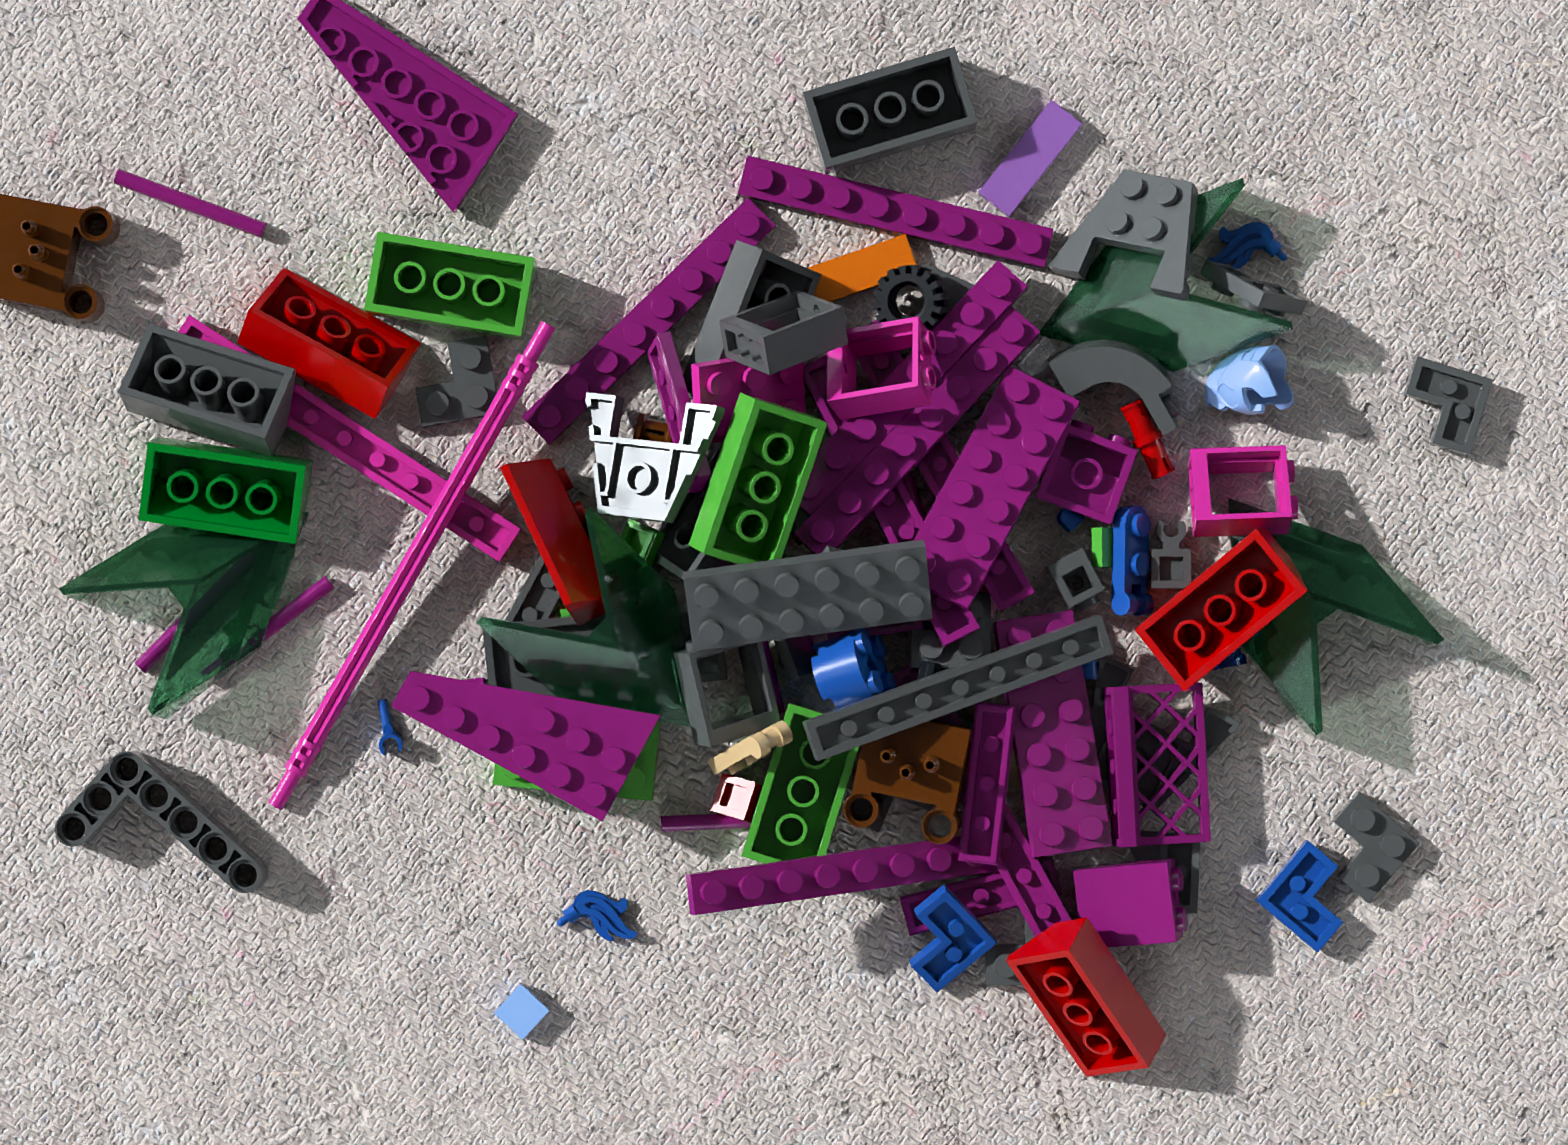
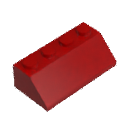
[237,268,421,419]
[500,458,622,626]
[1134,528,1308,692]
[1006,917,1166,1077]

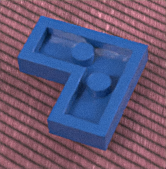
[1255,840,1343,953]
[909,884,997,993]

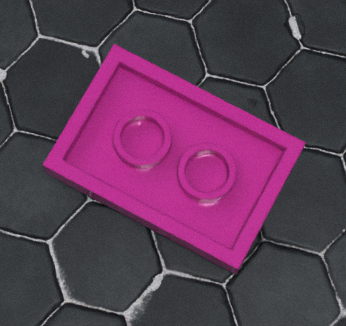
[691,358,806,444]

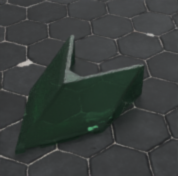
[1040,178,1293,372]
[1228,498,1444,735]
[476,505,690,727]
[59,512,309,719]

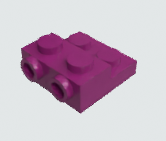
[1035,420,1138,526]

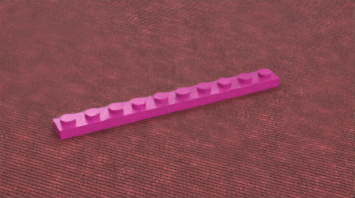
[178,315,522,562]

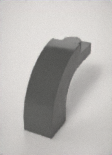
[1049,340,1180,436]

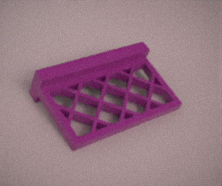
[1103,682,1211,847]

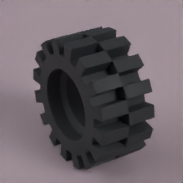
[872,265,949,330]

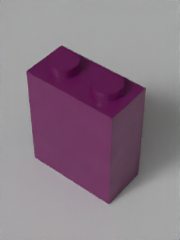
[1073,858,1188,947]

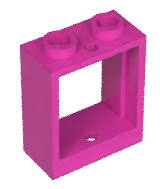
[827,316,936,420]
[1187,445,1298,537]

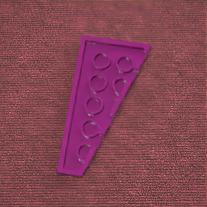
[298,0,518,215]
[391,671,661,822]

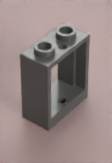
[719,290,849,375]
[673,640,780,747]

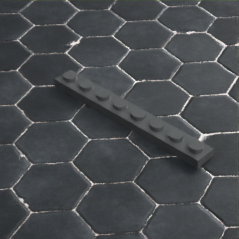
[802,615,1114,761]

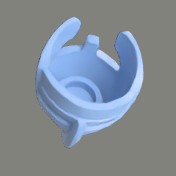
[1205,345,1294,415]

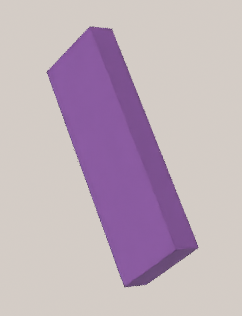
[978,100,1082,218]

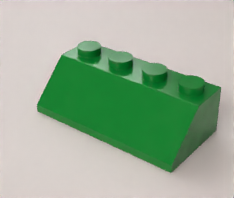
[138,437,313,544]

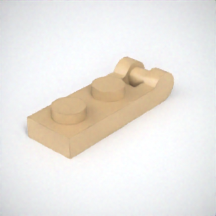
[707,721,793,775]

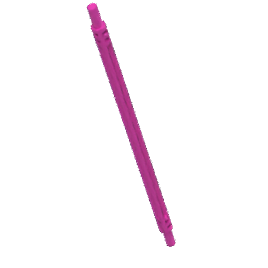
[269,321,556,810]

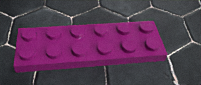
[913,365,1080,611]
[993,610,1113,858]

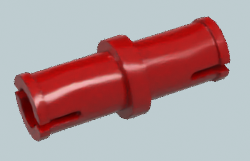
[1120,398,1175,480]

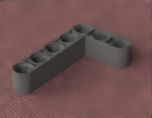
[55,751,268,893]

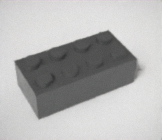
[802,47,978,174]

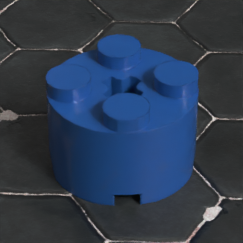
[811,628,897,711]

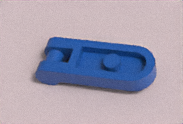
[1111,505,1154,617]

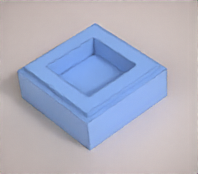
[494,983,550,1040]

